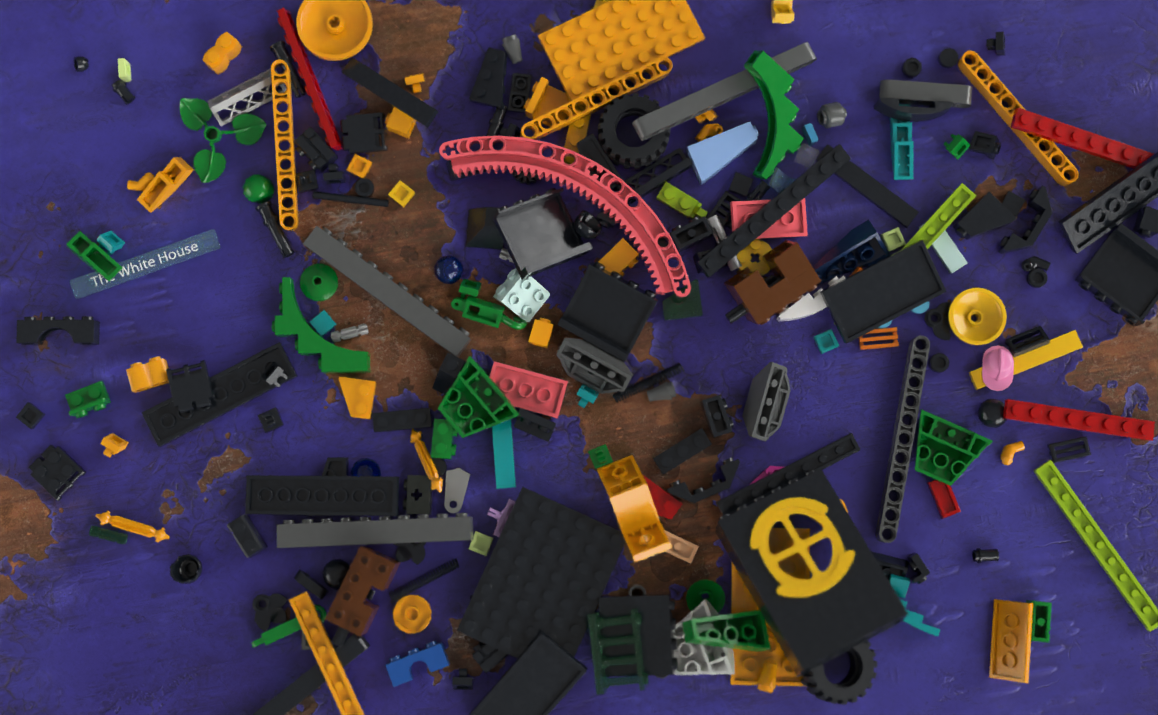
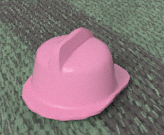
[982,346,1014,391]

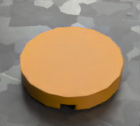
[393,594,432,634]

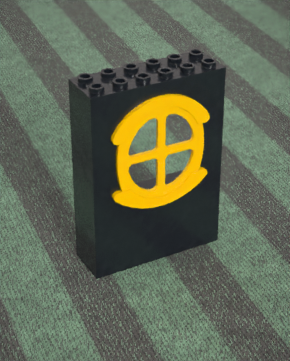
[715,469,908,677]

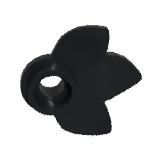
[924,302,951,340]
[393,542,426,565]
[252,593,287,631]

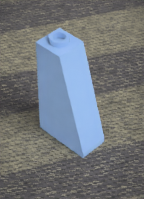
[686,122,759,185]

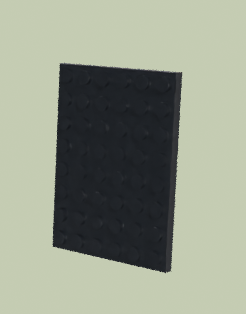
[457,487,626,658]

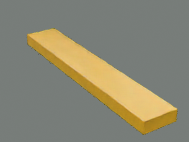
[968,330,1083,390]

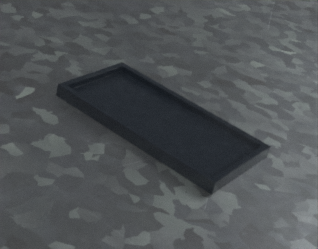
[820,240,947,344]
[469,631,588,715]

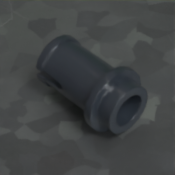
[112,80,136,105]
[972,548,999,563]

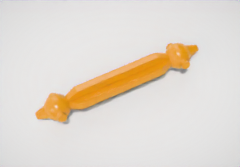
[410,429,443,493]
[96,511,170,542]

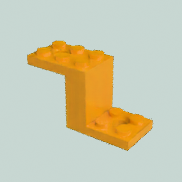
[597,455,672,562]

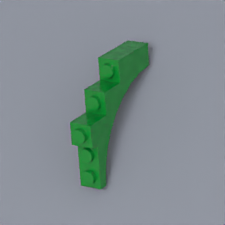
[744,50,804,180]
[272,277,370,374]

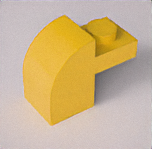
[771,0,794,24]

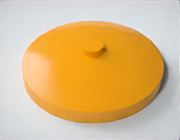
[296,0,373,61]

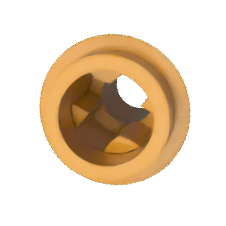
[756,662,777,693]

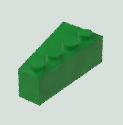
[682,610,771,652]

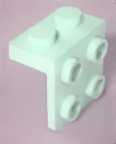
[493,268,550,322]

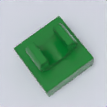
[944,134,971,160]
[459,279,482,299]
[588,444,613,469]

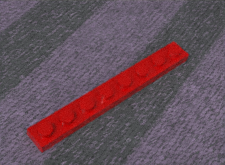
[277,8,343,151]
[1010,108,1154,169]
[1003,399,1155,441]

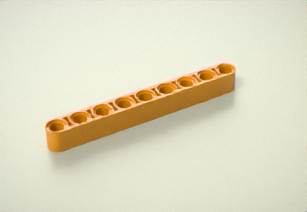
[958,51,1079,186]
[520,57,673,140]
[271,59,299,231]

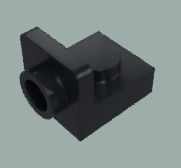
[969,131,1001,159]
[907,553,930,584]

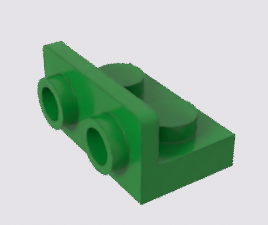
[65,381,111,418]

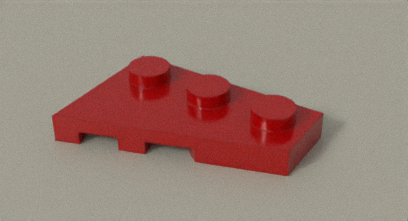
[642,474,683,520]

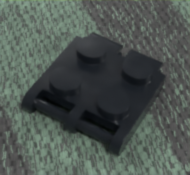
[340,112,388,154]
[166,360,214,412]
[29,445,86,501]

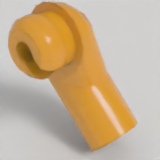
[695,124,723,142]
[127,172,155,191]
[1000,441,1025,465]

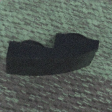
[508,73,532,112]

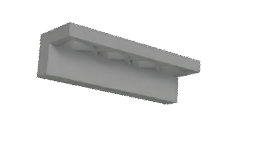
[208,68,286,126]

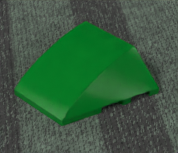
[438,356,519,438]
[914,409,993,486]

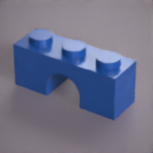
[385,640,450,687]

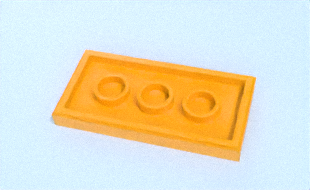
[989,599,1033,683]

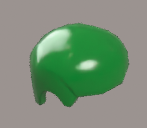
[243,174,274,203]

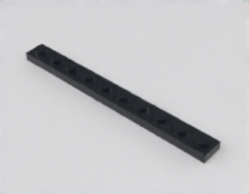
[696,144,851,278]

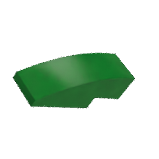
[66,231,123,282]

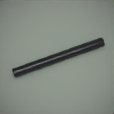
[313,191,389,207]

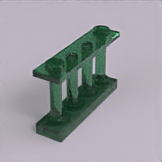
[588,608,649,695]

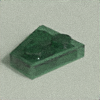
[662,279,703,321]

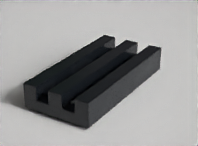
[1005,326,1050,357]
[1047,436,1091,463]

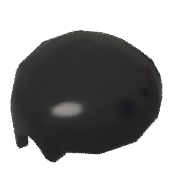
[574,210,602,240]
[978,399,1007,428]
[170,554,203,584]
[323,559,350,590]

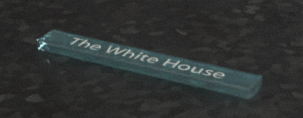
[69,229,221,299]

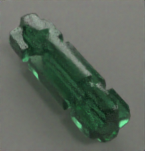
[89,526,128,544]

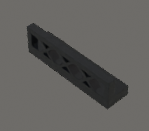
[616,148,693,205]

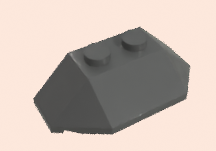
[556,338,633,394]
[742,362,791,442]

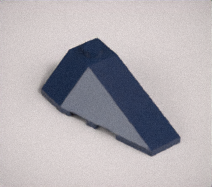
[813,219,890,284]

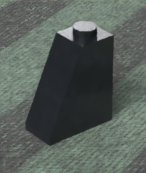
[953,192,1016,240]

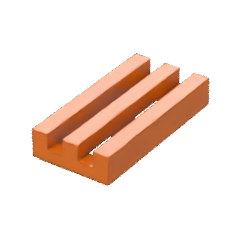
[858,327,899,350]

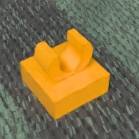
[404,73,425,93]
[695,109,718,123]
[101,433,129,458]

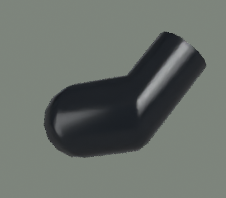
[1021,256,1051,272]

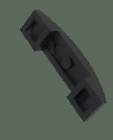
[874,98,953,122]

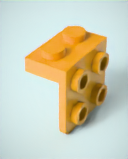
[524,77,570,131]

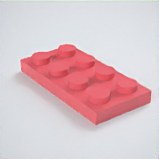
[730,198,808,239]
[490,361,568,419]

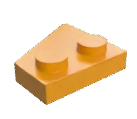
[339,377,376,420]

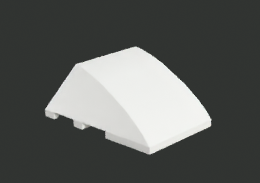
[673,599,735,675]

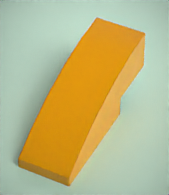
[137,157,194,212]

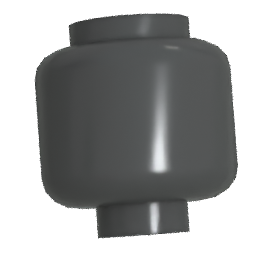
[817,102,847,128]

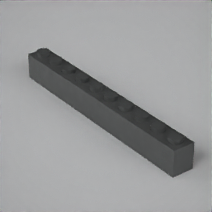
[303,226,471,357]
[277,513,473,548]

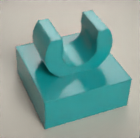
[96,231,125,255]
[576,384,599,408]

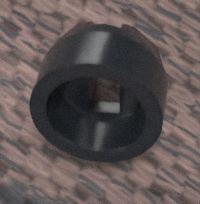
[74,56,89,72]

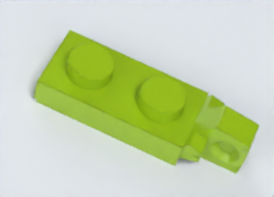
[656,182,708,219]

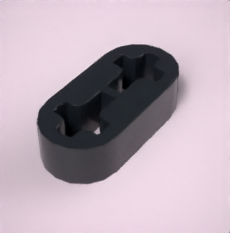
[294,569,329,599]

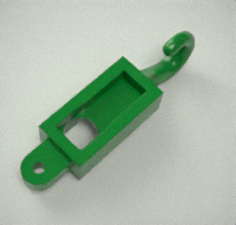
[451,295,527,330]
[251,604,326,648]

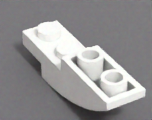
[776,276,846,321]

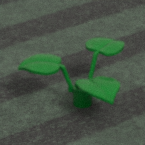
[180,98,266,183]

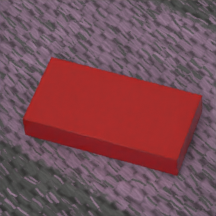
[927,479,961,519]

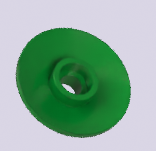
[300,264,338,301]
[686,579,725,613]

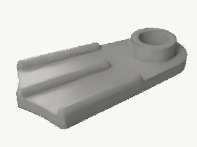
[444,468,470,514]

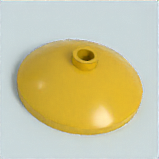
[948,288,1007,345]

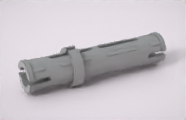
[706,214,742,271]

